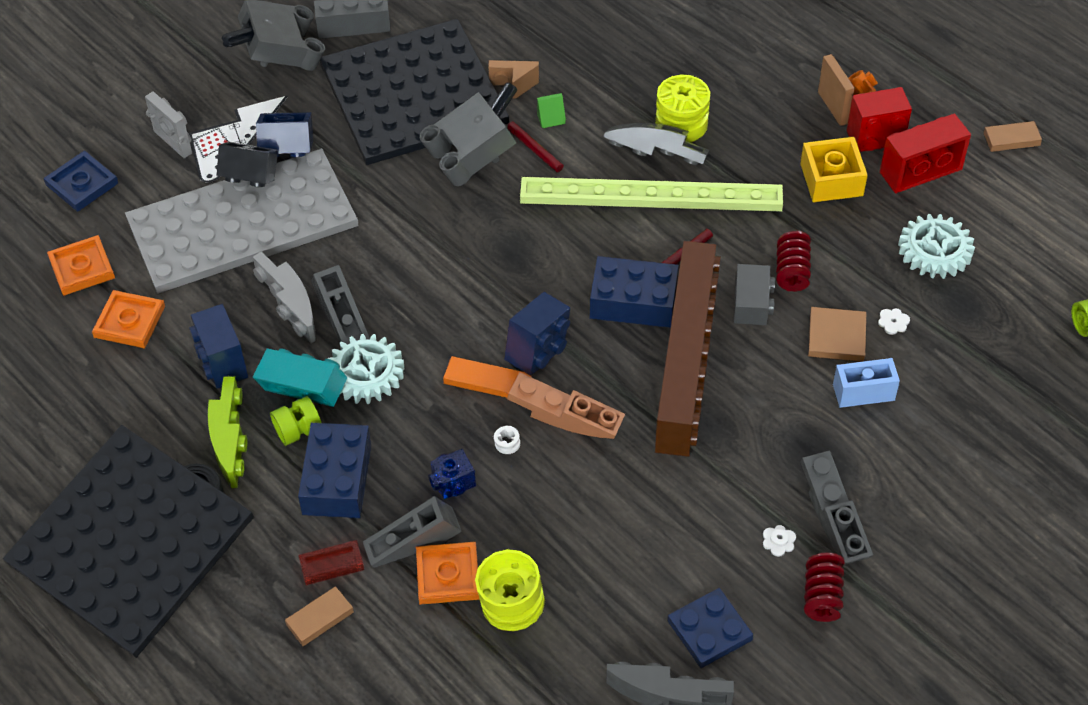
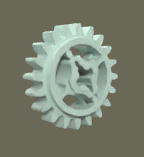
[898,214,975,279]
[328,334,404,404]

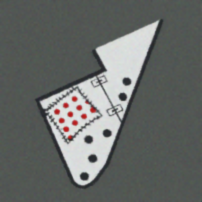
[189,96,288,183]

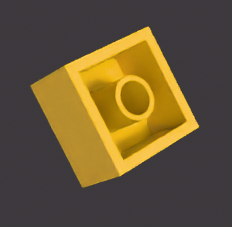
[801,137,867,202]

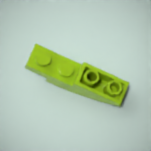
[208,377,247,488]

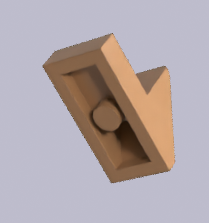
[488,60,539,99]

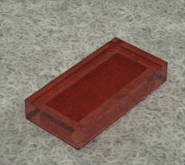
[298,540,364,585]

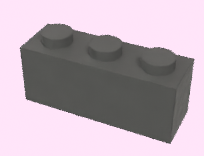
[314,0,391,39]

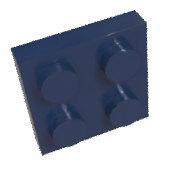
[43,150,118,212]
[667,588,753,668]

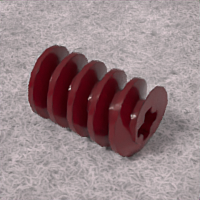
[776,231,811,292]
[804,553,845,622]

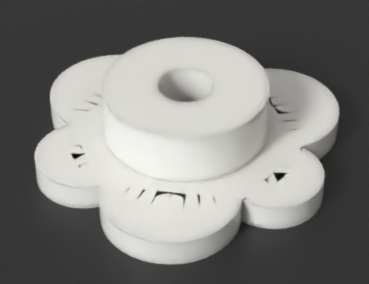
[878,308,910,335]
[763,525,796,557]

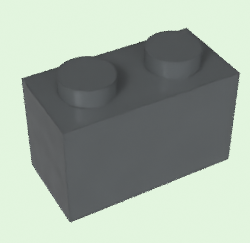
[734,264,775,325]

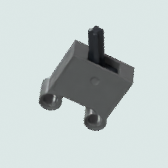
[221,0,325,71]
[419,83,517,186]

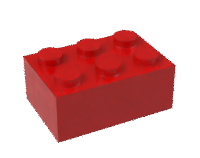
[880,113,971,194]

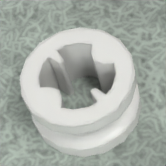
[494,426,521,454]

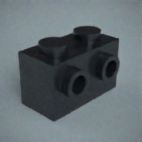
[216,142,278,187]

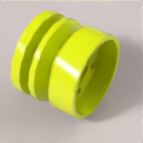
[655,75,710,142]
[475,549,545,631]

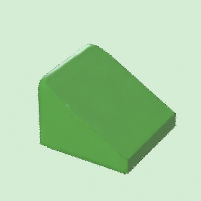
[537,93,566,128]

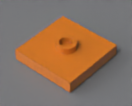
[47,235,115,296]
[92,290,165,348]
[416,542,480,605]

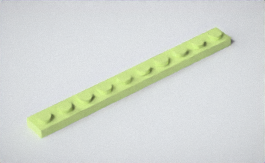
[520,177,783,211]

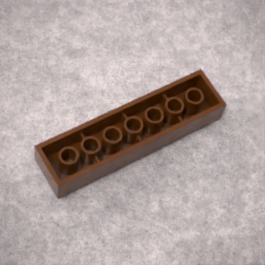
[655,241,721,457]

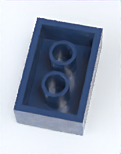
[590,256,679,328]
[298,423,371,518]

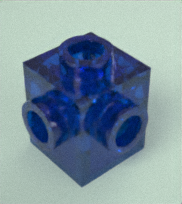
[428,449,476,500]

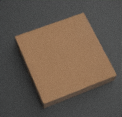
[818,54,855,126]
[808,307,866,361]

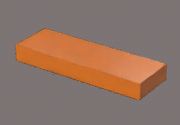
[443,356,532,398]

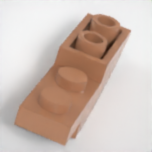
[507,372,625,439]

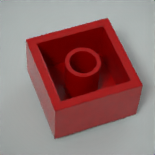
[847,87,912,152]

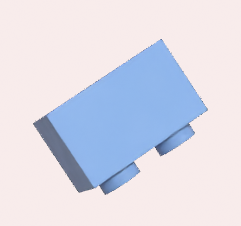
[833,358,900,408]

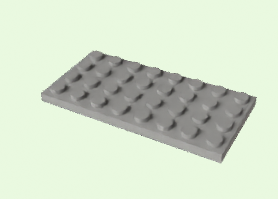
[125,148,359,294]

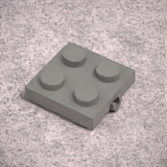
[145,92,192,158]

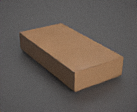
[984,121,1042,152]
[285,586,354,646]

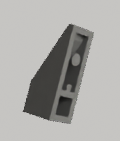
[311,265,370,345]
[363,496,462,568]

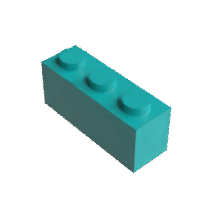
[253,348,348,407]

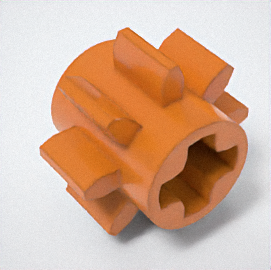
[848,70,878,95]

